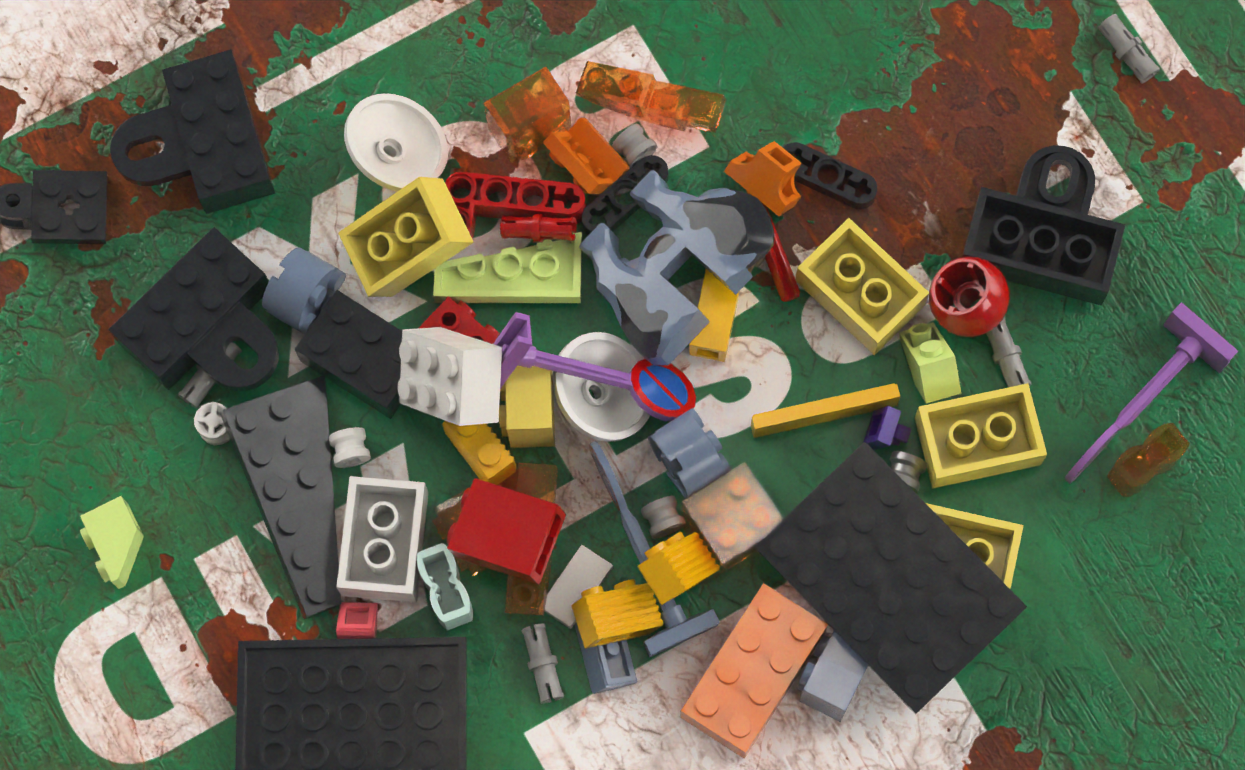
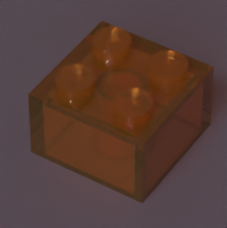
[484,67,572,163]
[681,462,783,573]

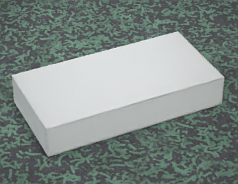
[539,545,613,629]

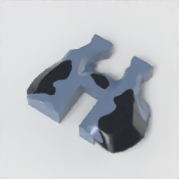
[579,170,774,365]

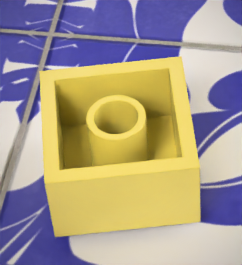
[499,365,555,448]

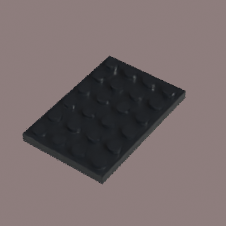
[755,442,1027,715]
[235,637,467,770]

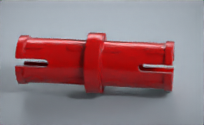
[500,213,577,243]

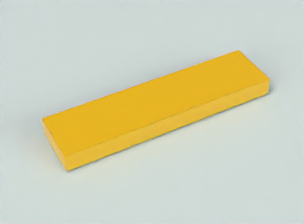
[751,383,900,438]

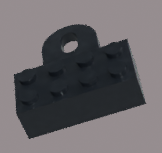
[110,50,276,214]
[962,145,1126,306]
[108,227,279,391]

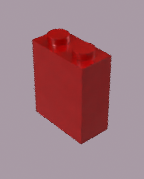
[447,478,566,585]

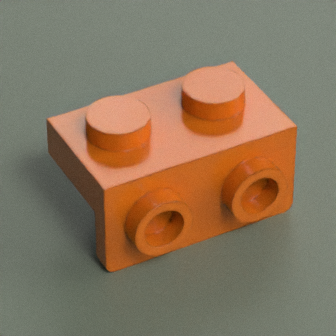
[542,118,630,194]

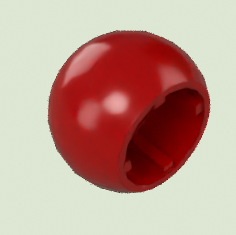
[929,256,1010,337]

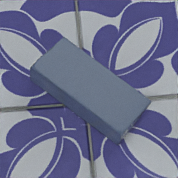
[575,622,637,694]

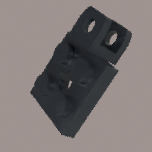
[0,170,108,244]

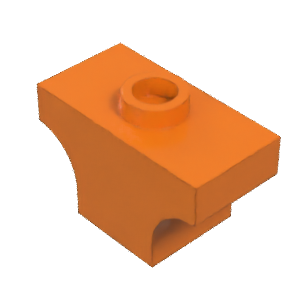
[724,141,802,216]

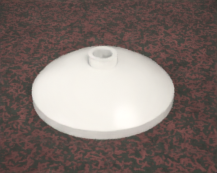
[344,94,448,191]
[553,332,650,442]

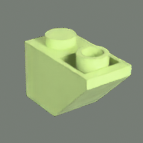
[899,322,962,404]
[80,496,144,589]

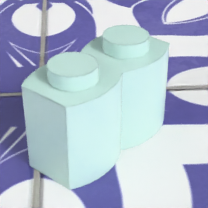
[417,543,473,631]

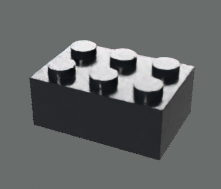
[295,290,402,419]

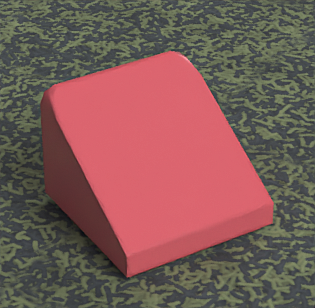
[336,602,378,639]

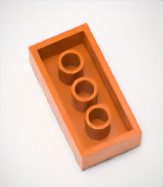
[680,583,828,759]

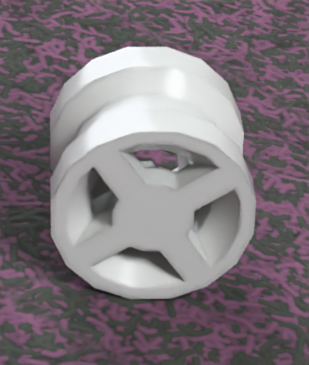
[194,402,230,445]
[329,427,371,468]

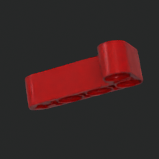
[445,172,586,240]

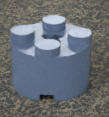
[262,247,346,334]
[648,408,732,498]

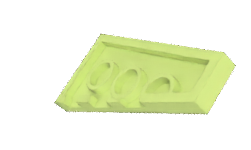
[433,232,582,303]

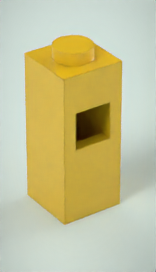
[689,269,740,362]

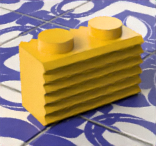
[442,421,516,485]
[637,531,720,605]
[571,579,663,649]

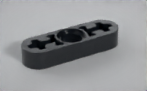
[783,142,877,209]
[582,155,668,235]

